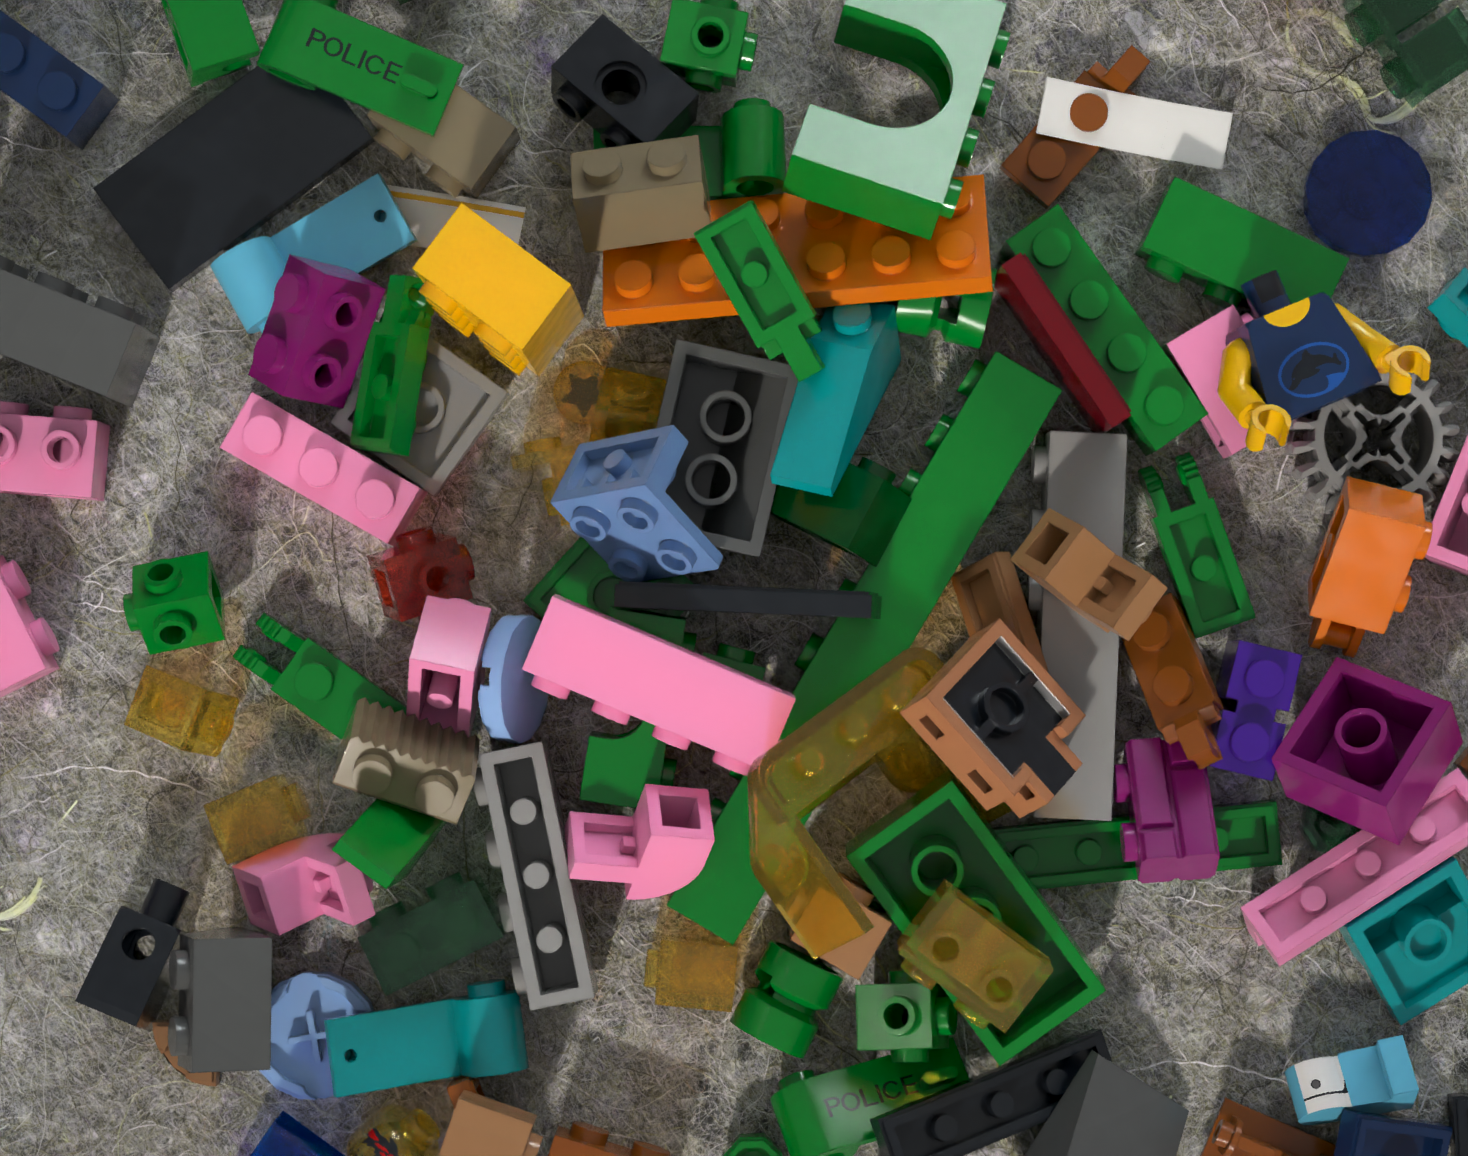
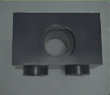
[551,14,699,148]

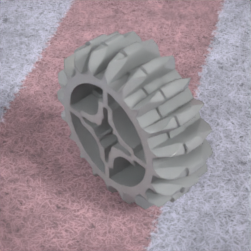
[1285,372,1460,517]

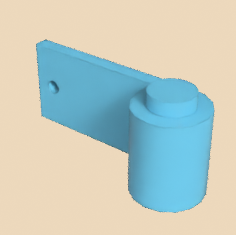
[210,173,418,334]

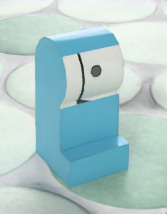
[1284,1035,1419,1125]

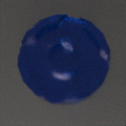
[1303,130,1432,258]

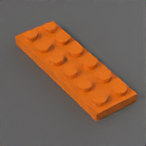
[602,174,993,327]

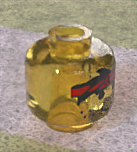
[346,1104,440,1156]

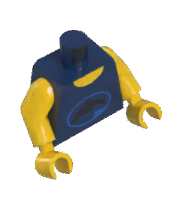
[1217,270,1431,452]

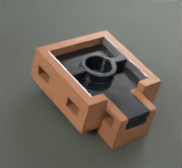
[899,618,1086,818]

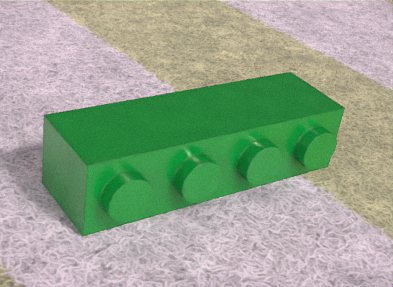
[999,204,1208,456]

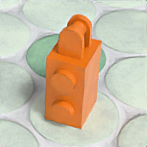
[1308,476,1433,658]

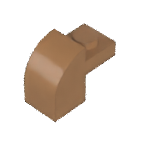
[1010,508,1168,641]

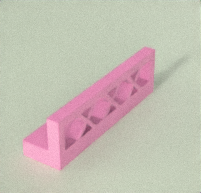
[1241,768,1468,967]

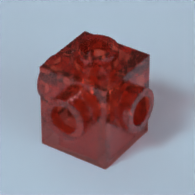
[367,526,475,622]

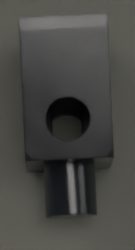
[75,878,190,1032]

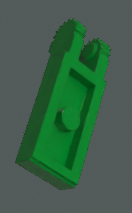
[1138,452,1256,639]
[233,612,407,740]

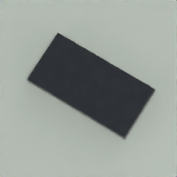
[93,66,375,292]

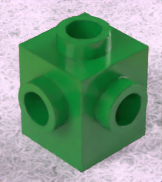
[660,0,758,93]
[123,551,225,655]
[855,970,957,1063]

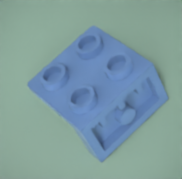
[550,425,723,582]

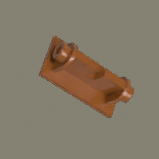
[1200,1098,1336,1156]

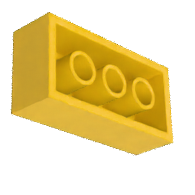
[413,203,584,377]

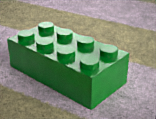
[846,770,1106,1066]

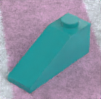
[770,302,902,497]

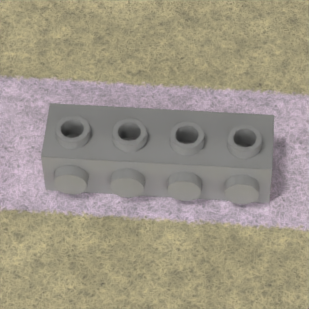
[474,740,598,1011]

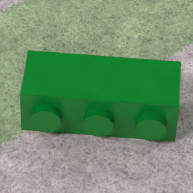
[1134,177,1350,310]

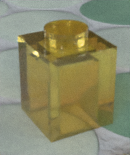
[203,774,311,865]
[644,935,738,1012]

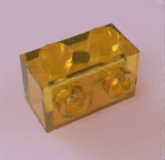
[897,879,1054,1033]

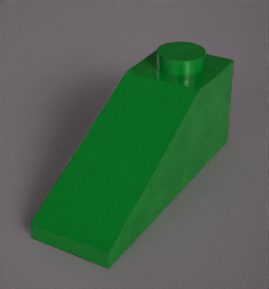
[332,799,446,889]

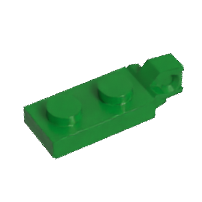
[694,200,825,382]
[349,275,434,456]

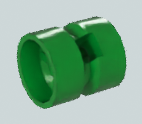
[895,268,997,349]
[730,939,844,1059]

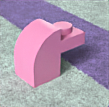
[564,784,715,900]
[232,833,376,936]

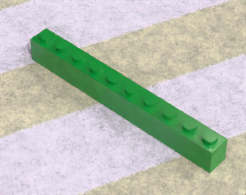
[667,351,1062,945]

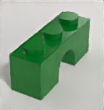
[579,605,697,808]

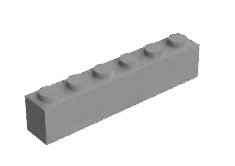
[1026,431,1127,821]

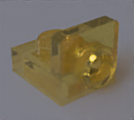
[589,367,667,442]
[510,437,577,528]
[124,665,239,757]

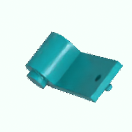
[324,979,529,1098]

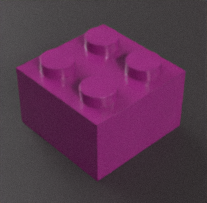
[1271,657,1463,845]

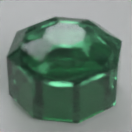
[1299,805,1362,853]

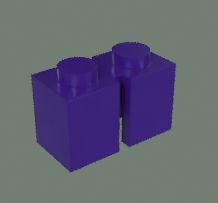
[1209,640,1302,781]

